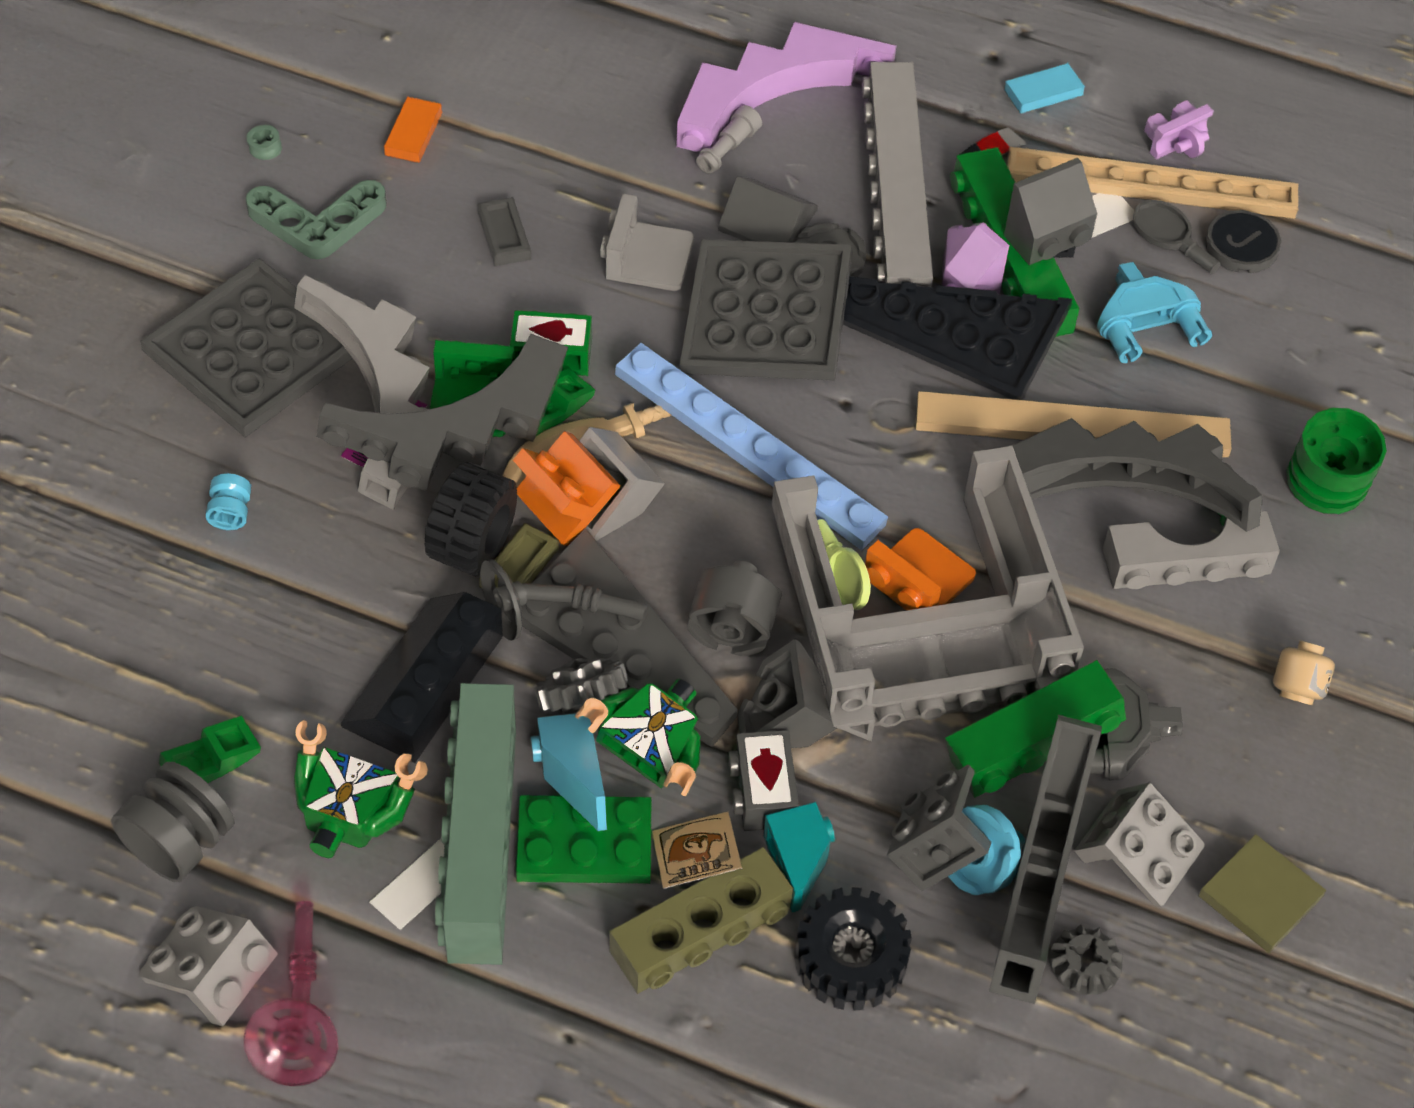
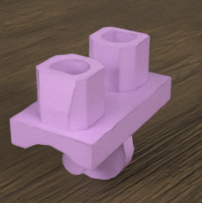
[1144,100,1213,160]

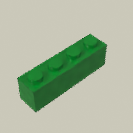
[945,660,1126,798]

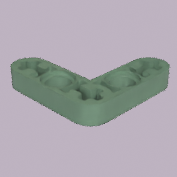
[246,180,387,259]

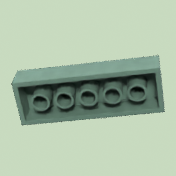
[435,683,516,965]

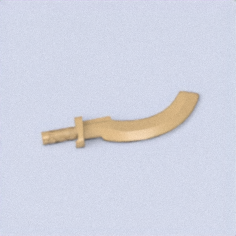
[502,403,672,487]

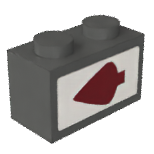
[728,730,799,831]

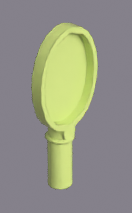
[817,519,871,610]

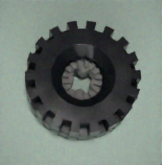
[794,887,912,1011]

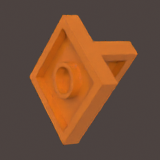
[513,431,621,546]

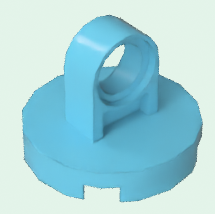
[948,805,1025,895]

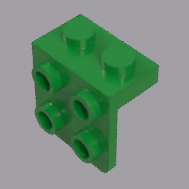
[430,340,515,437]

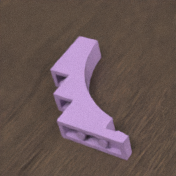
[677,22,896,152]

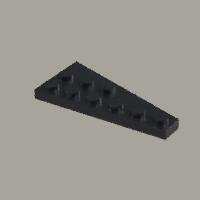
[843,277,1072,400]

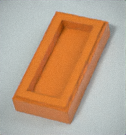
[384,97,442,163]

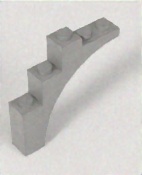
[294,275,430,510]

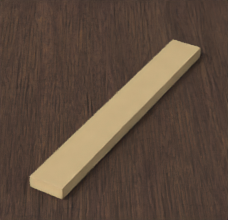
[1007,147,1298,219]
[916,391,1231,458]

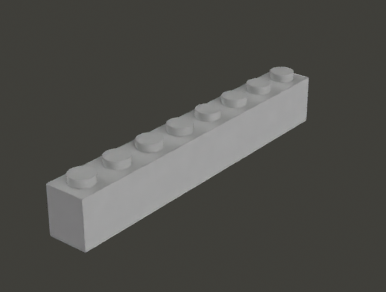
[862,62,933,287]

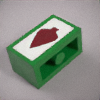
[510,310,592,376]

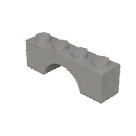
[1102,511,1280,589]

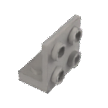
[1074,782,1204,906]

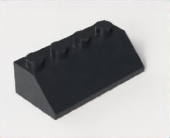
[341,592,503,763]

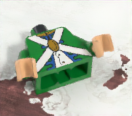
[575,678,701,796]
[294,721,428,858]

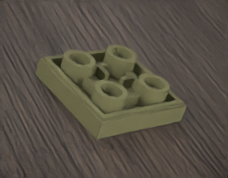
[1199,834,1327,954]

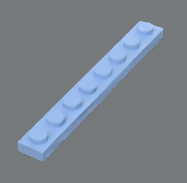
[615,343,888,550]

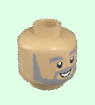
[1273,641,1335,705]

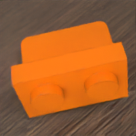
[865,528,976,611]

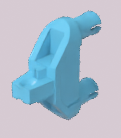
[1097,262,1212,363]

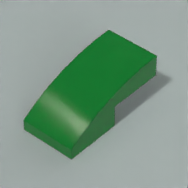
[536,368,596,436]
[159,715,261,783]

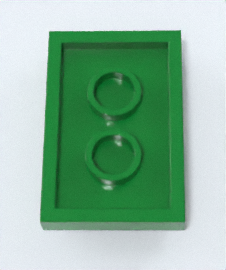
[516,795,652,884]

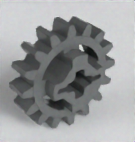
[534,657,629,713]

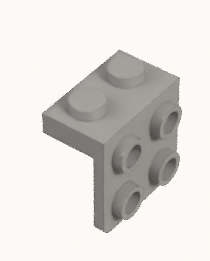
[600,194,694,291]
[139,906,278,1026]

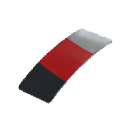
[959,127,1026,155]

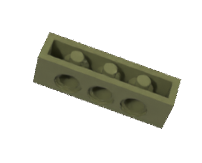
[609,847,793,994]

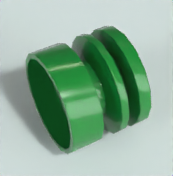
[1286,408,1387,514]

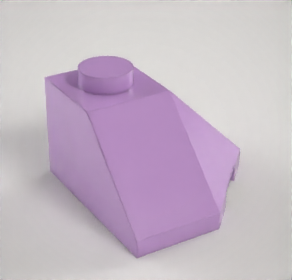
[941,223,1009,294]

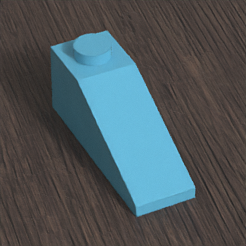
[530,714,607,831]

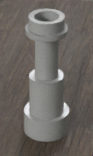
[696,105,762,174]

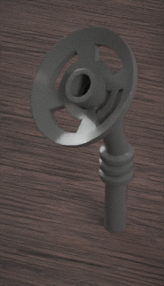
[480,559,648,641]

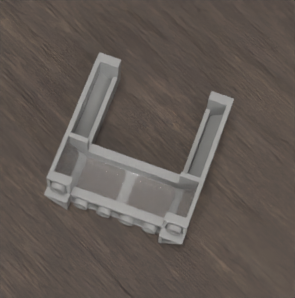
[772,446,1084,742]

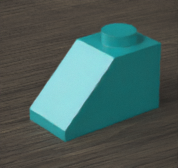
[763,802,835,912]

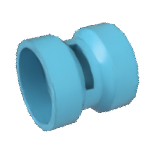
[206,473,251,530]

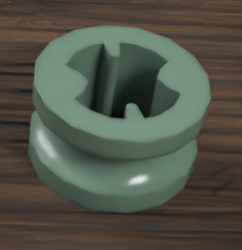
[246,125,282,160]

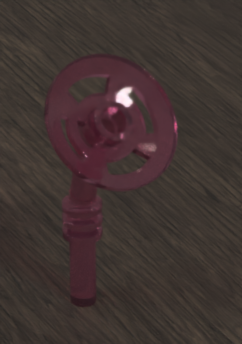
[244,901,339,1086]

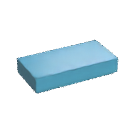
[1004,63,1085,114]

